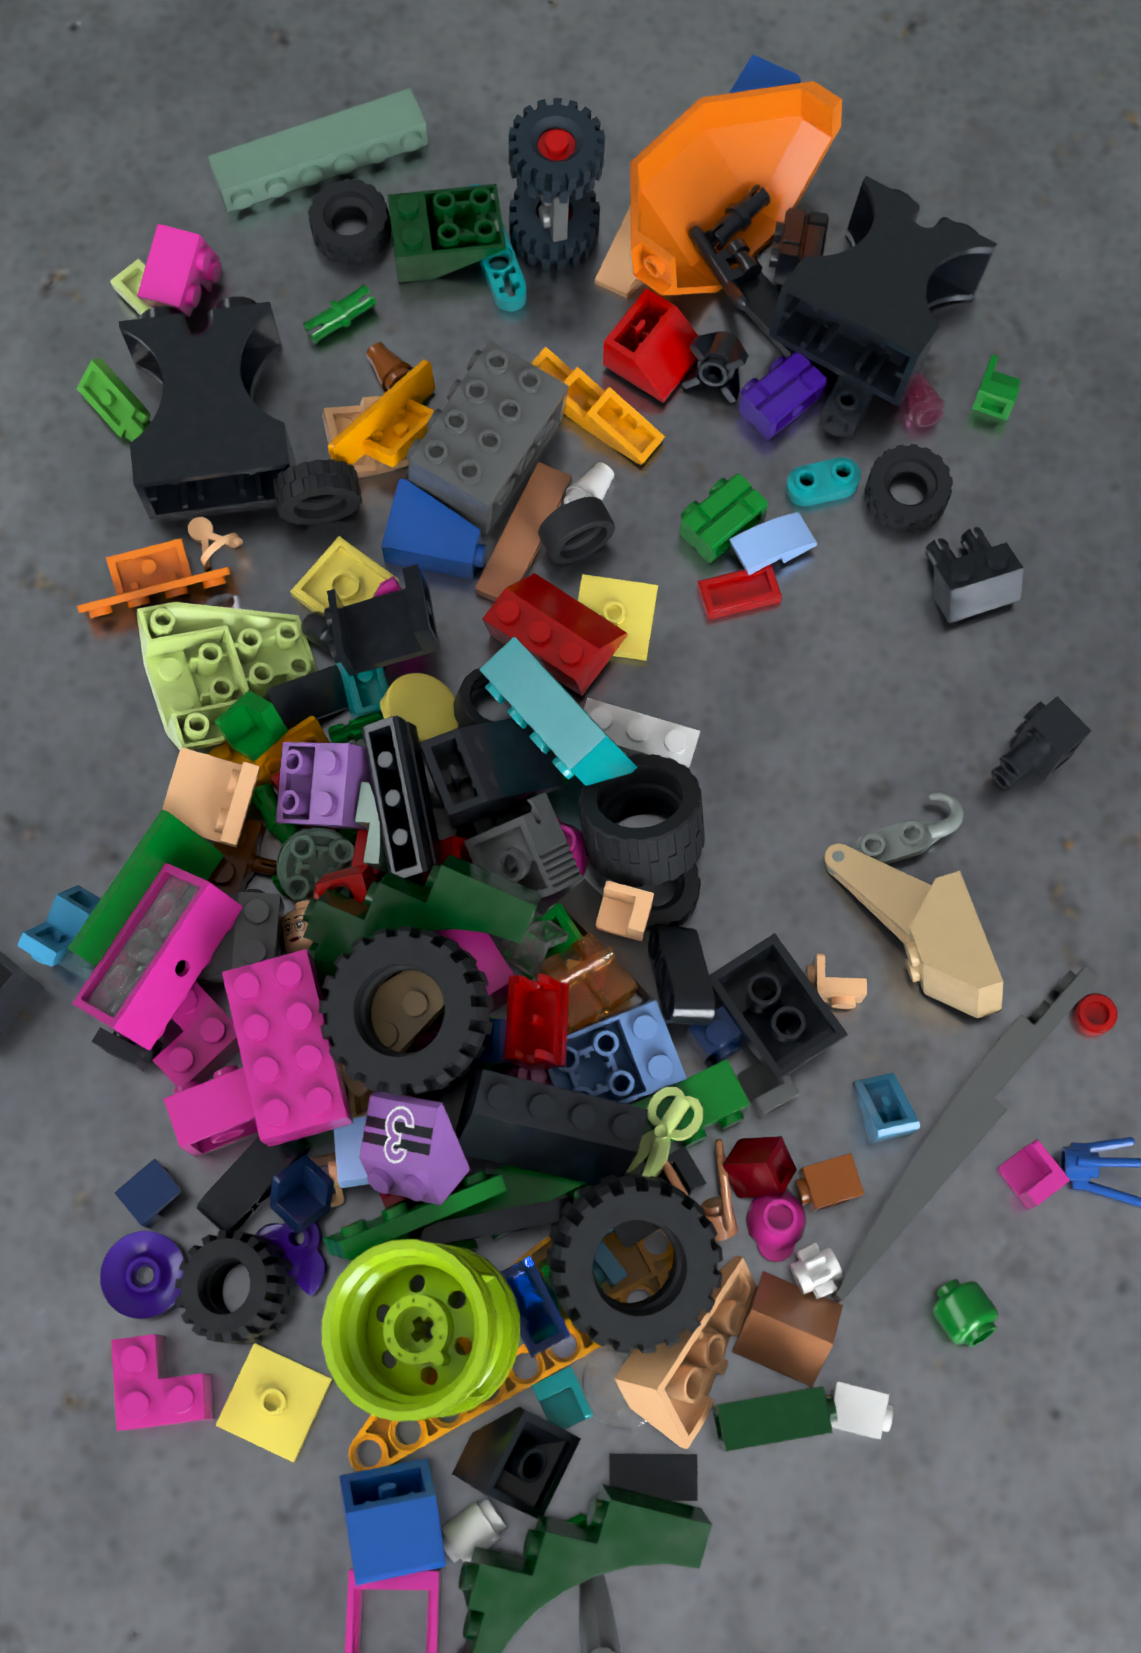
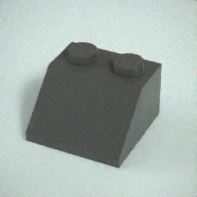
[195,892,285,983]

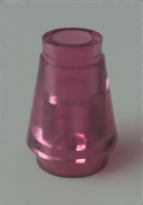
[905,371,944,427]

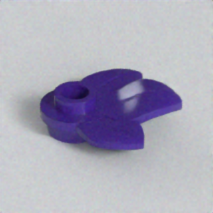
[255,1221,326,1295]

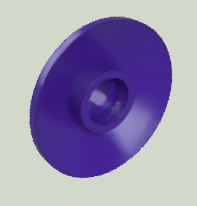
[100,1231,185,1319]

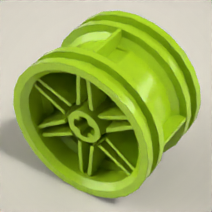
[322,1239,520,1421]

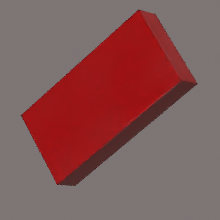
[697,564,782,620]

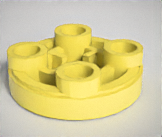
[380,673,459,747]

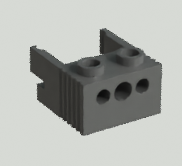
[464,792,583,898]

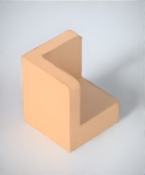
[595,881,654,942]

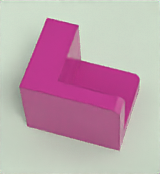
[997,1139,1070,1210]

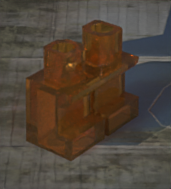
[540,933,638,1033]

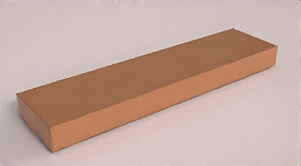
[475,462,572,602]

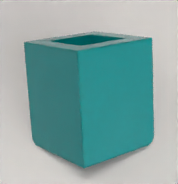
[531,1366,594,1430]

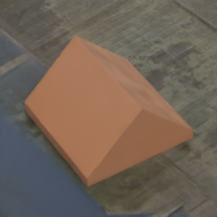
[732,1271,843,1387]

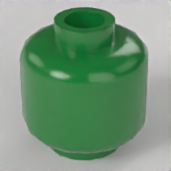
[933,1279,998,1348]

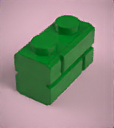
[679,473,768,563]

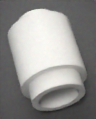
[441,1497,508,1563]

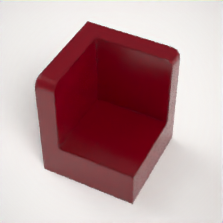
[722,1136,797,1198]

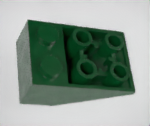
[388,184,506,283]

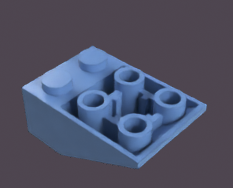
[547,999,687,1103]

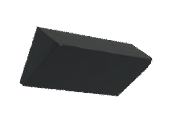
[263,665,348,730]

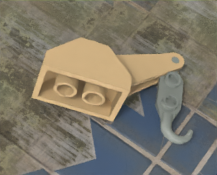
[824,792,1003,1019]

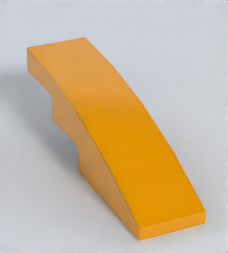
[531,346,665,465]

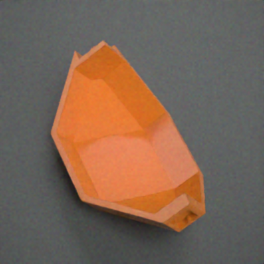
[630,81,842,295]

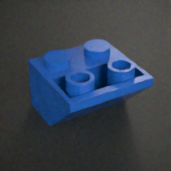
[339,1458,446,1586]

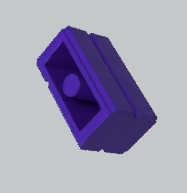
[739,352,827,440]

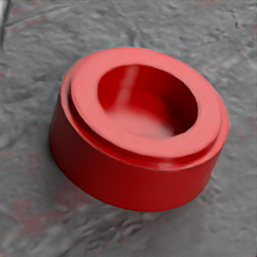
[1073,993,1118,1036]

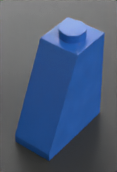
[381,478,487,580]

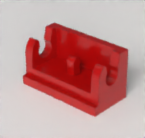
[504,974,569,1071]

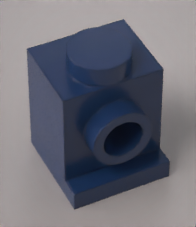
[686,1006,743,1068]

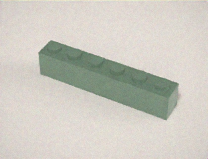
[207,88,428,212]

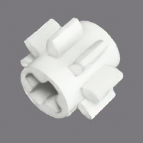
[790,1243,843,1299]

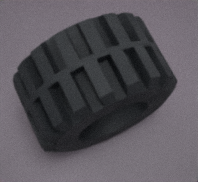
[175,1230,296,1344]

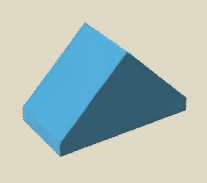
[854,1072,920,1145]

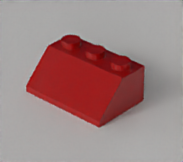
[482,573,628,696]

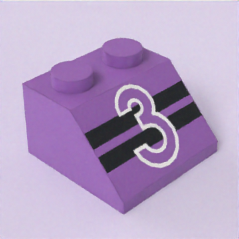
[359,1091,470,1205]

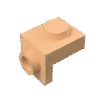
[805,953,867,1009]

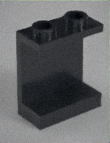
[324,564,441,676]

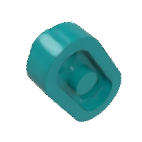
[786,457,861,506]

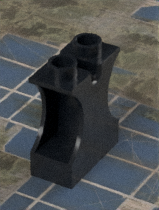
[768,176,997,407]
[119,296,296,519]

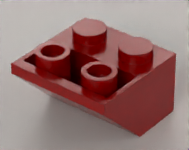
[603,288,698,403]

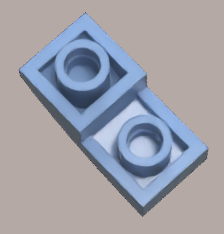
[729,512,817,576]

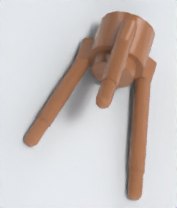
[663,1139,738,1241]

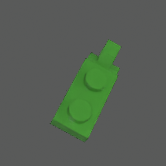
[77,358,152,442]

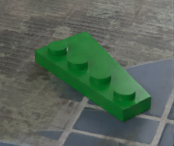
[323,1169,507,1259]

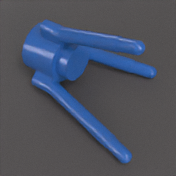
[1060,1137,1141,1207]

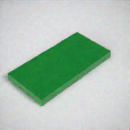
[67,809,224,968]

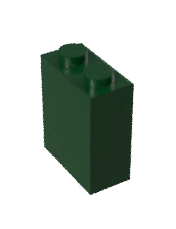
[712,1386,837,1451]

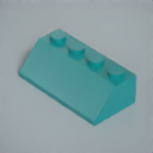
[479,636,638,786]

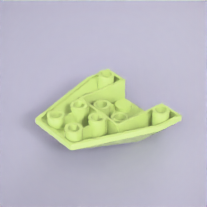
[137,602,318,750]

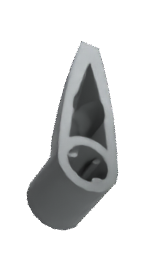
[579,1574,621,1653]

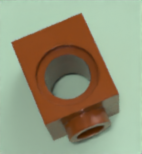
[795,1153,865,1213]

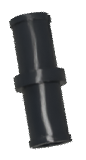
[705,185,771,250]

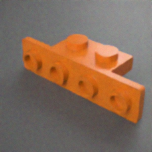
[77,538,232,618]

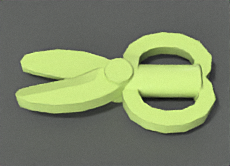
[626,1087,703,1177]

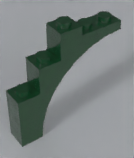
[303,854,543,995]
[458,1484,712,1653]

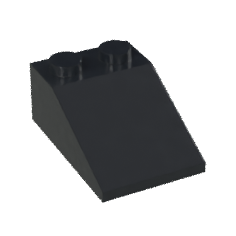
[709,933,848,1082]

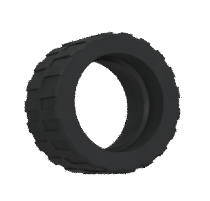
[578,754,705,887]

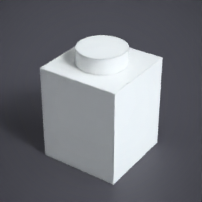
[829,1381,894,1439]

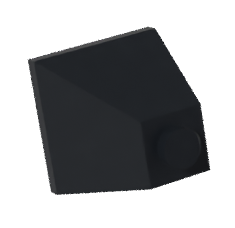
[452,1406,581,1519]

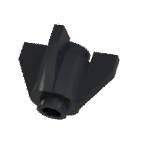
[682,331,749,403]

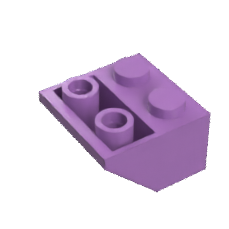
[276,742,372,830]

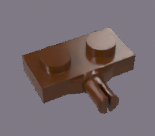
[207,819,276,894]

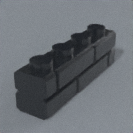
[361,716,443,886]

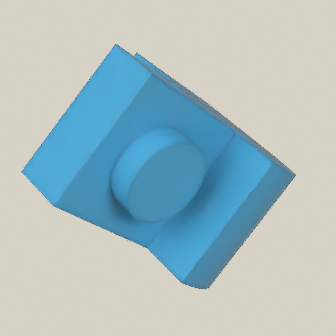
[17,885,101,969]

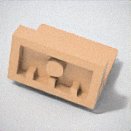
[162,748,260,848]

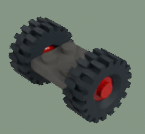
[509,98,605,271]

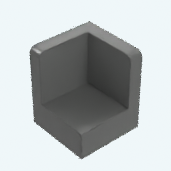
[737,1062,800,1119]

